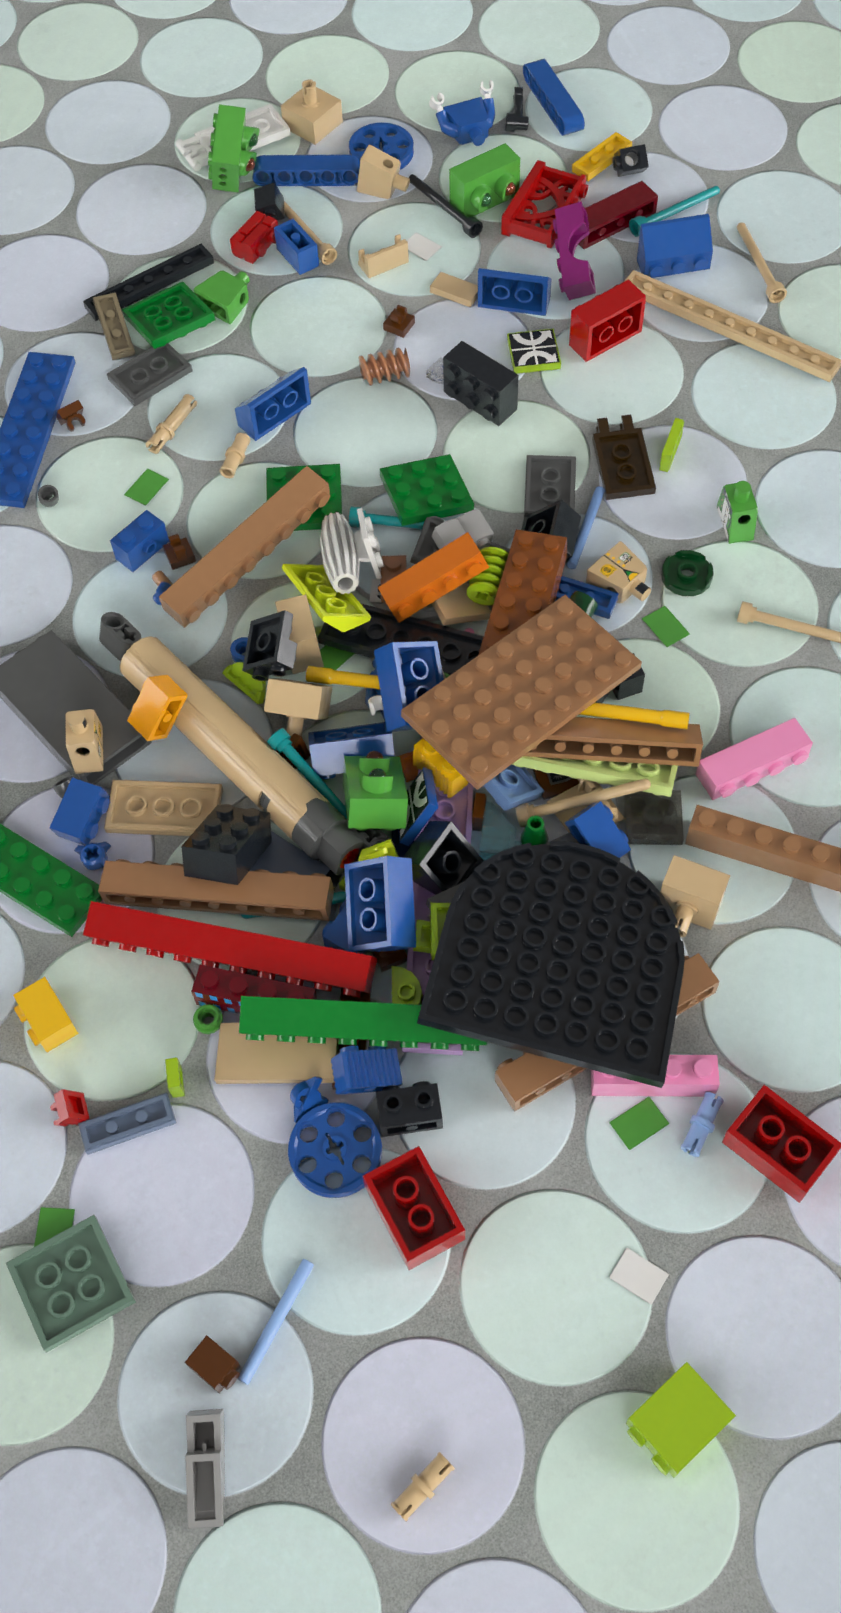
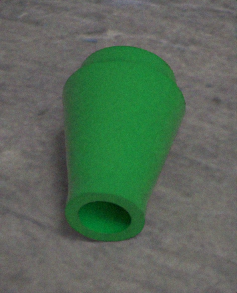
[520,816,549,846]

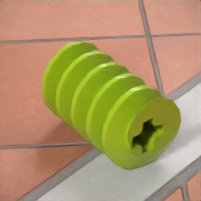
[467,547,508,605]

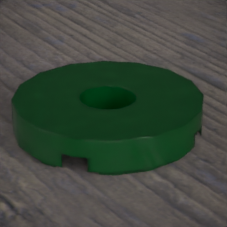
[661,550,714,596]

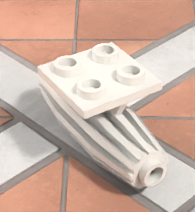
[320,508,384,594]

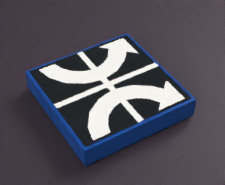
[398,767,439,846]

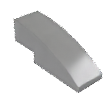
[185,1409,225,1529]

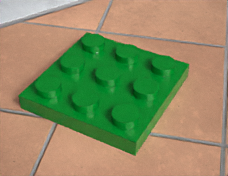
[122,281,216,349]
[380,454,474,526]
[266,464,342,531]

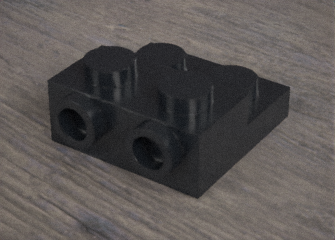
[242,610,297,681]

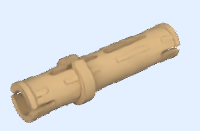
[146,394,197,454]

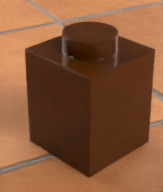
[184,1335,241,1394]

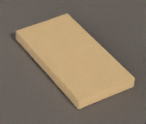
[104,780,223,836]
[214,1023,339,1084]

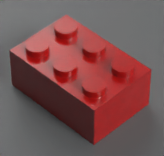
[569,279,646,362]
[722,1085,841,1203]
[363,1146,465,1270]

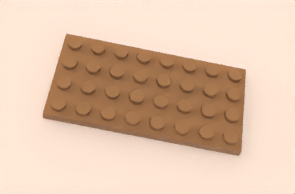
[401,595,642,790]

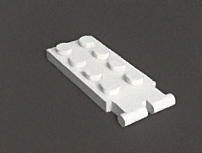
[175,104,291,172]

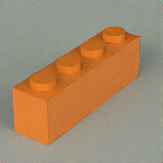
[378,532,489,623]

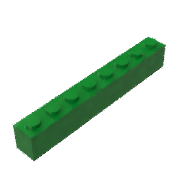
[239,996,487,1051]

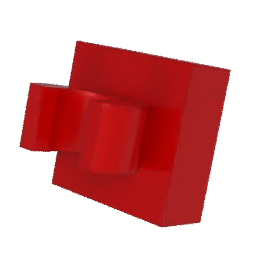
[50,1089,90,1127]

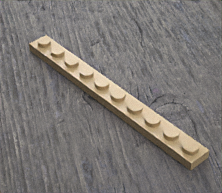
[625,270,841,382]

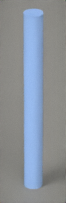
[237,1259,314,1385]

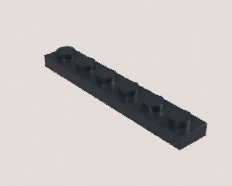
[83,243,214,321]

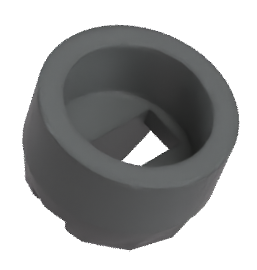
[38,485,59,507]
[53,776,73,798]

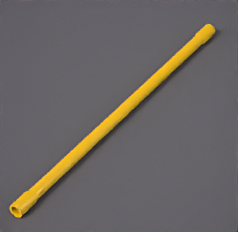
[306,666,690,729]

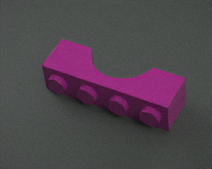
[553,201,596,300]

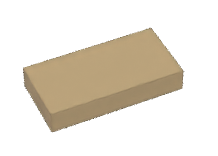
[430,272,478,307]

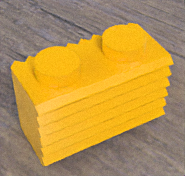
[413,738,469,798]

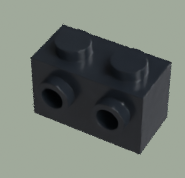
[376,1081,443,1137]

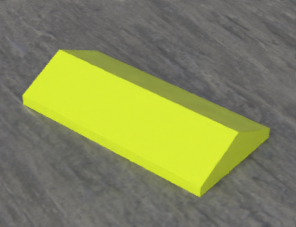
[282,564,371,632]

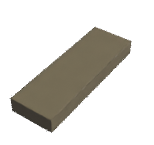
[93,293,135,360]

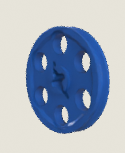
[349,122,414,170]
[288,1102,382,1198]

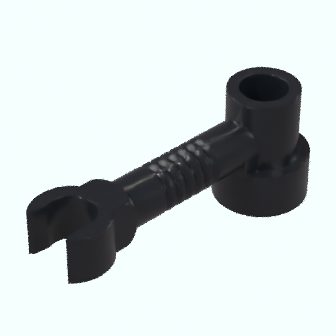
[505,87,528,132]

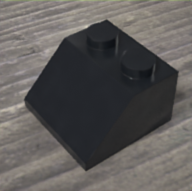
[521,499,581,560]
[402,821,484,895]

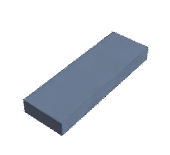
[78,1092,177,1155]

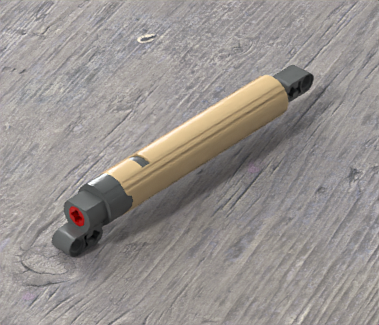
[99,612,395,875]

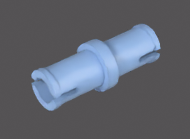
[680,1092,724,1157]

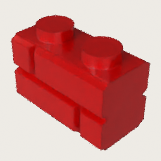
[230,211,278,264]

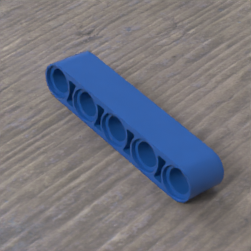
[523,59,585,136]
[252,155,360,186]

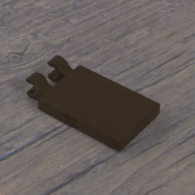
[592,414,656,500]

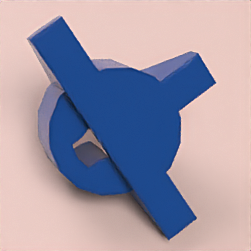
[74,842,111,870]
[290,1076,329,1123]

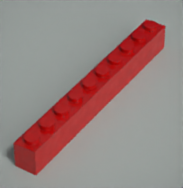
[83,901,377,998]

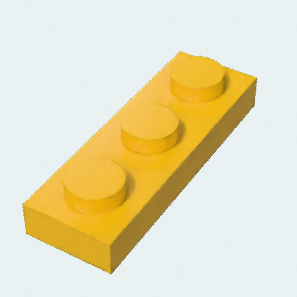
[572,132,632,182]

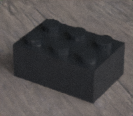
[443,341,519,426]
[181,804,272,885]

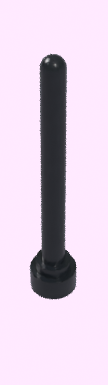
[409,174,483,238]

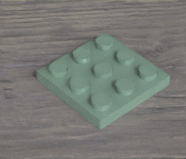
[6,1215,136,1353]

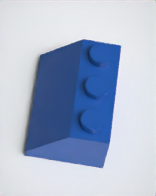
[637,214,713,278]
[478,268,552,316]
[235,367,311,441]
[374,641,444,732]
[308,722,395,779]
[344,856,416,953]

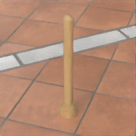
[284,201,337,265]
[737,222,787,303]
[737,601,841,643]
[515,779,651,827]

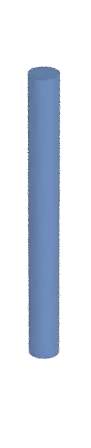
[567,486,605,569]

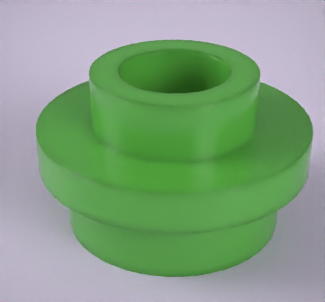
[193,1004,223,1034]

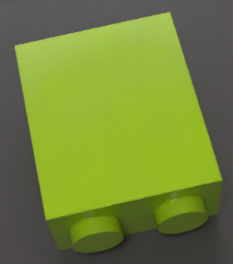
[626,1362,736,1478]

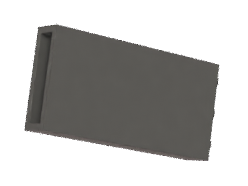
[0,630,152,785]

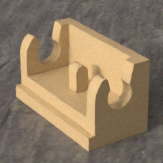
[358,234,409,278]

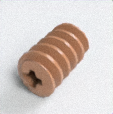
[359,348,410,386]

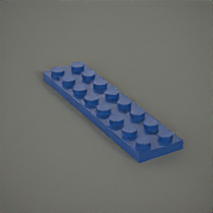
[0,352,76,508]

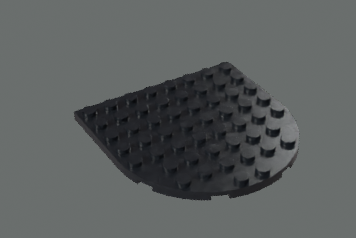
[417,841,685,1088]

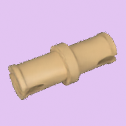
[219,432,251,479]
[391,1452,455,1522]

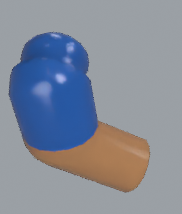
[152,571,173,605]

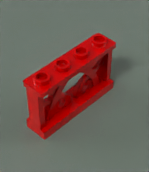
[501,160,588,248]

